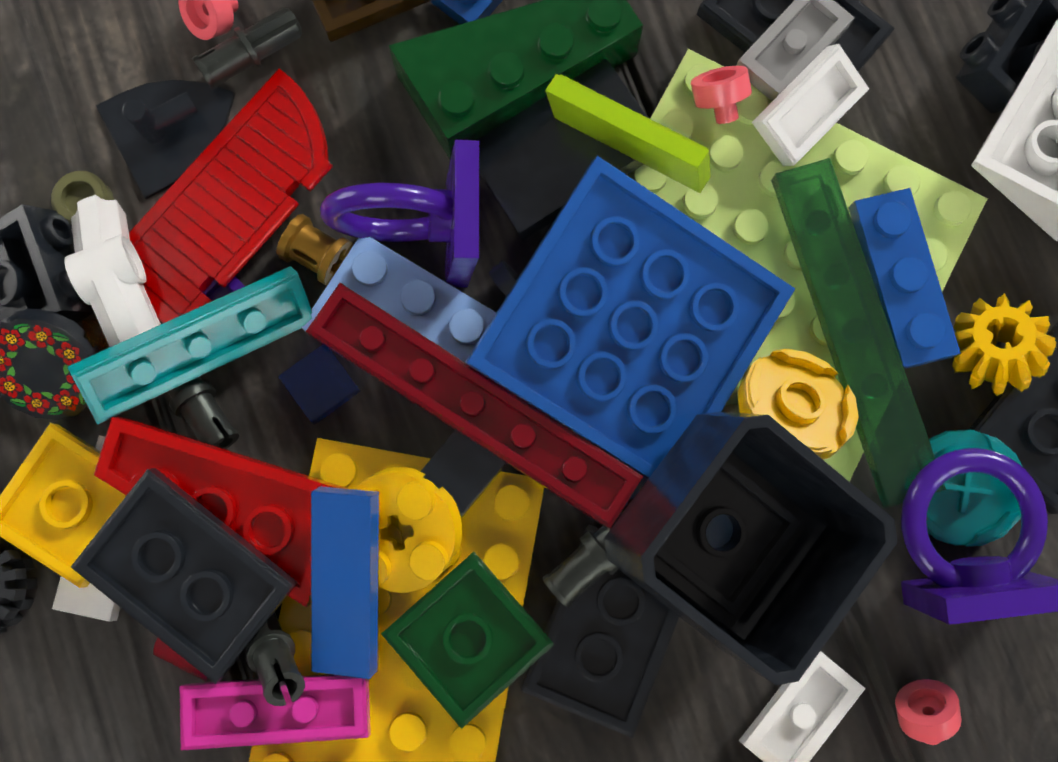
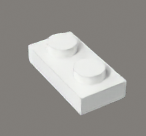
[739,651,866,762]

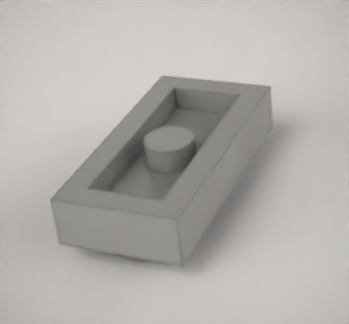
[736,0,855,101]

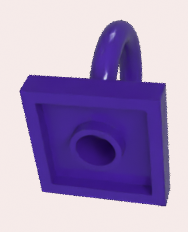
[320,139,479,287]
[901,448,1058,625]

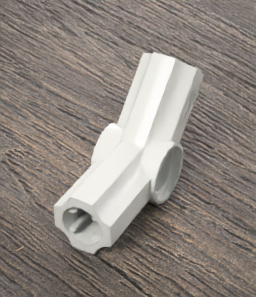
[64,195,161,347]

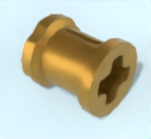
[276,214,353,286]

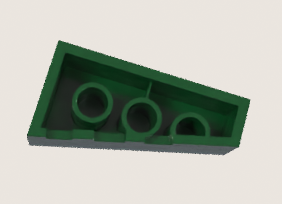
[389,0,643,160]

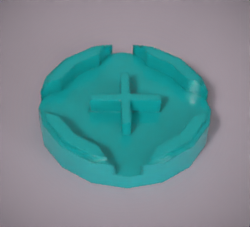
[902,429,1023,547]

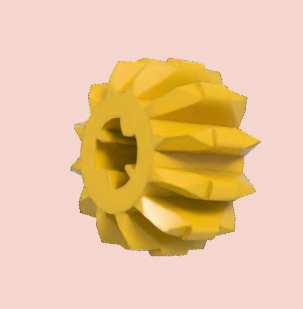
[952,293,1056,396]

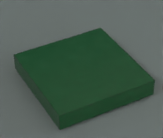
[381,552,554,729]

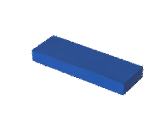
[311,486,379,679]

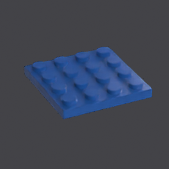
[465,156,795,479]

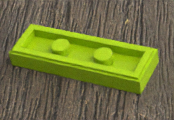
[545,74,711,193]

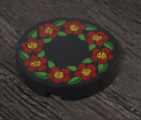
[0,308,101,420]

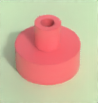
[178,0,238,40]
[691,66,752,124]
[895,679,962,745]

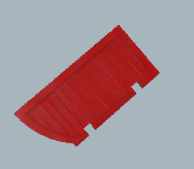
[129,68,333,323]

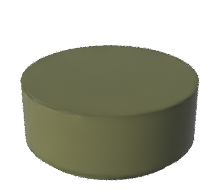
[51,171,114,226]

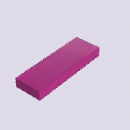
[180,674,371,750]

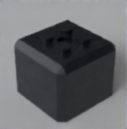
[604,412,897,685]

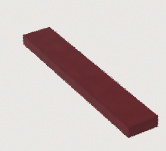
[306,283,643,529]

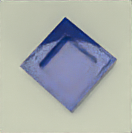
[278,344,361,425]

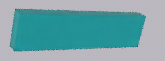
[67,266,313,425]

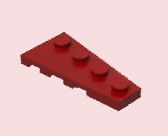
[94,417,348,608]

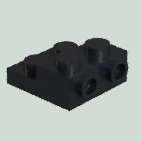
[956,0,1058,113]
[0,204,94,323]

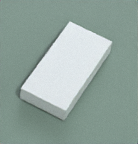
[752,44,869,166]

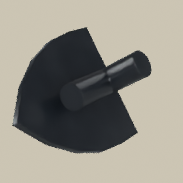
[96,80,235,199]

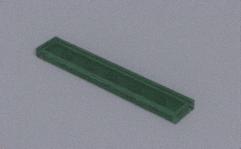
[771,158,946,508]

